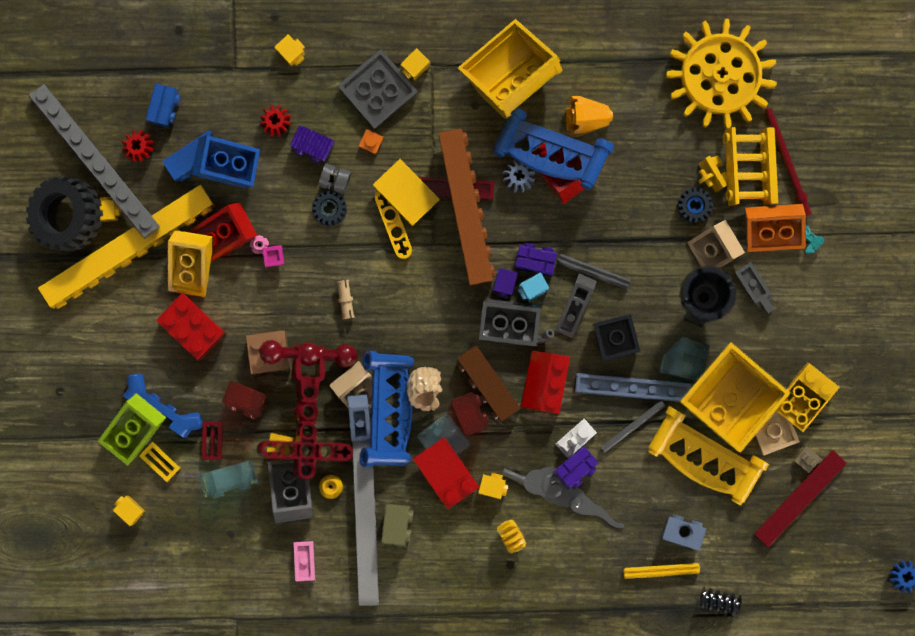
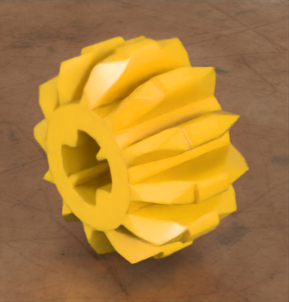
[497,520,526,553]

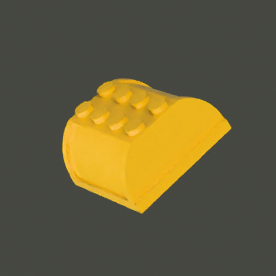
[458,19,562,119]
[680,342,790,453]

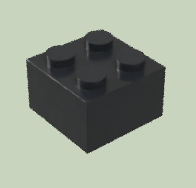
[592,314,641,362]

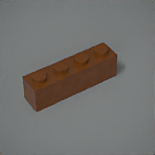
[456,346,521,422]

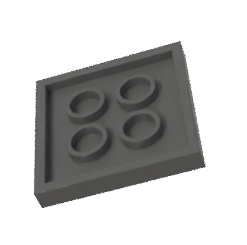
[338,49,418,129]

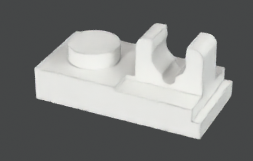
[555,419,597,458]

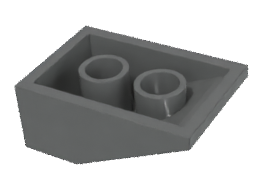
[267,459,314,523]

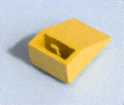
[776,362,840,432]

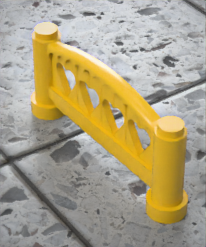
[648,406,770,506]

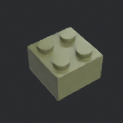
[382,503,414,546]

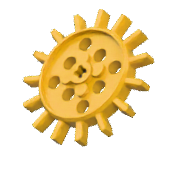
[666,19,777,130]

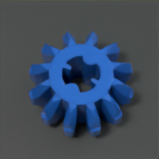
[889,560,915,593]

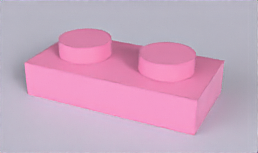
[294,541,315,581]

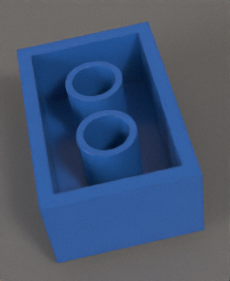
[192,135,260,188]

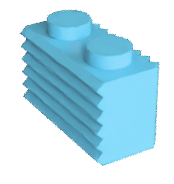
[518,272,549,302]

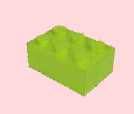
[98,393,166,466]

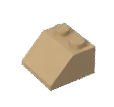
[687,220,745,268]
[329,361,373,409]

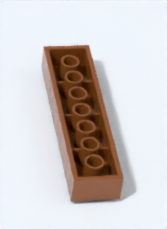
[439,128,496,286]

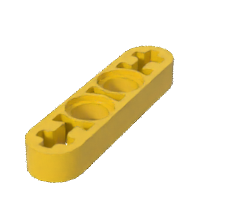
[375,191,412,259]

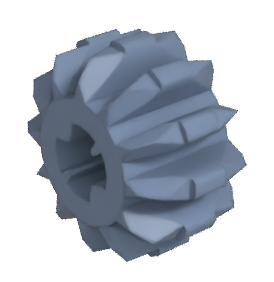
[503,160,535,193]

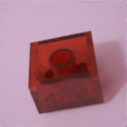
[222,380,270,419]
[451,392,489,437]

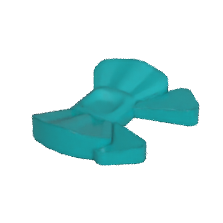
[805,225,824,254]

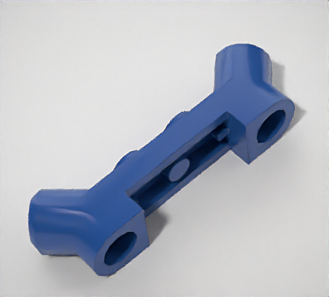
[123,373,203,438]

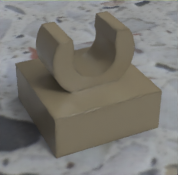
[793,446,821,473]

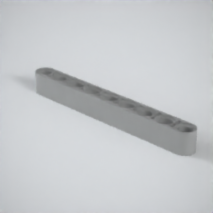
[352,433,379,606]

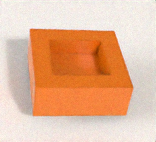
[359,129,384,155]

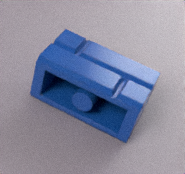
[145,83,181,128]

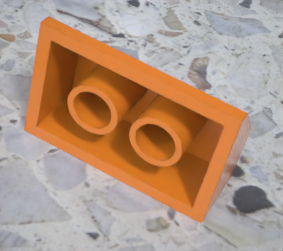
[745,204,806,252]

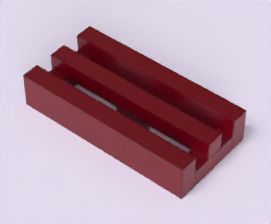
[202,421,223,460]

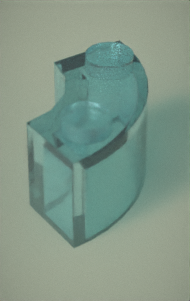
[199,460,258,499]

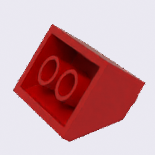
[521,351,570,415]

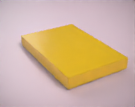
[372,159,440,227]

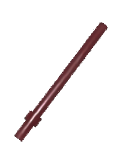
[765,108,812,216]

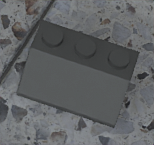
[479,298,541,346]

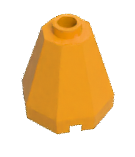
[566,96,613,137]

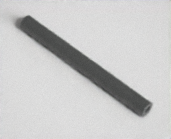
[600,401,666,453]

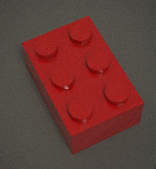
[156,292,227,361]

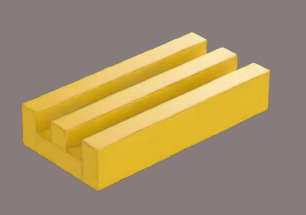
[139,442,181,482]

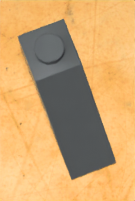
[555,274,597,338]

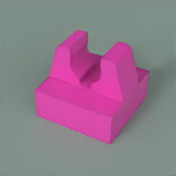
[262,245,285,267]

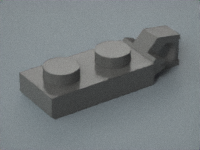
[734,262,774,314]

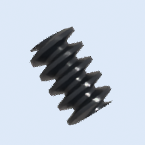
[699,587,742,618]

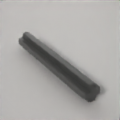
[557,254,630,289]

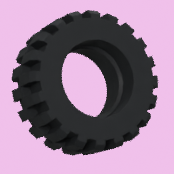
[26,177,103,252]

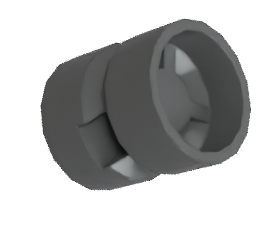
[318,163,352,195]

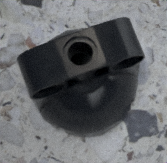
[679,265,737,328]

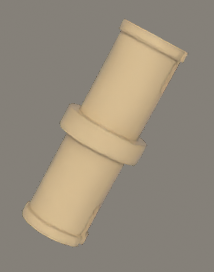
[337,280,355,320]

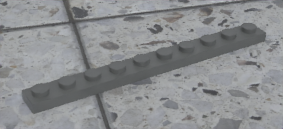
[29,84,160,239]

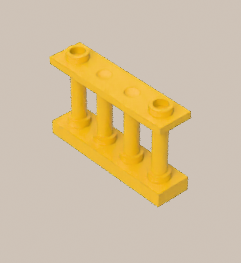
[723,127,778,206]

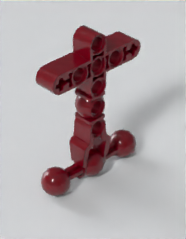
[256,340,358,479]

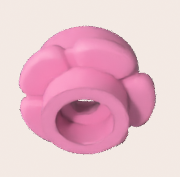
[250,236,269,254]

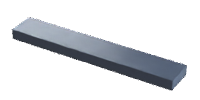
[575,373,692,402]

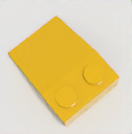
[168,230,212,297]

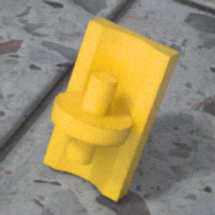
[698,156,727,193]

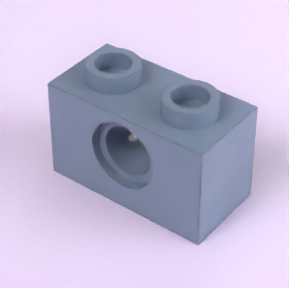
[348,395,371,441]
[661,514,706,551]

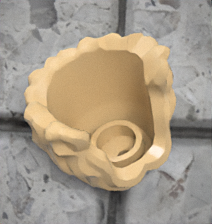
[407,367,442,411]

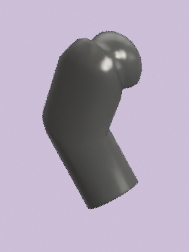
[537,329,554,344]

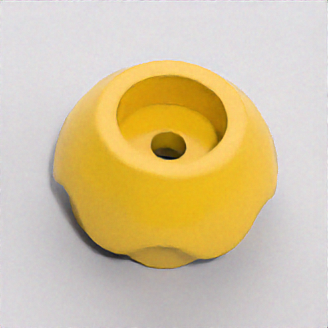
[319,475,343,499]

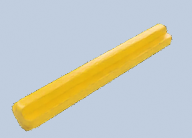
[623,563,700,579]

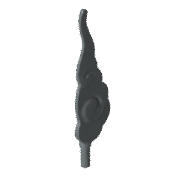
[501,467,624,528]

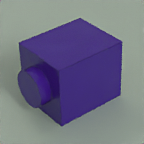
[493,268,518,299]

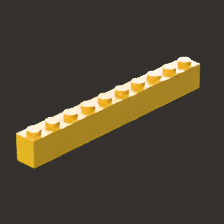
[38,185,215,309]

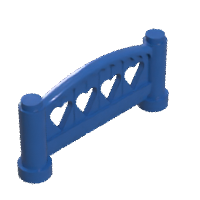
[493,108,614,190]
[359,350,414,467]

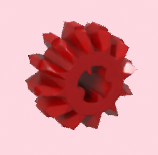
[259,105,292,137]
[121,130,154,162]

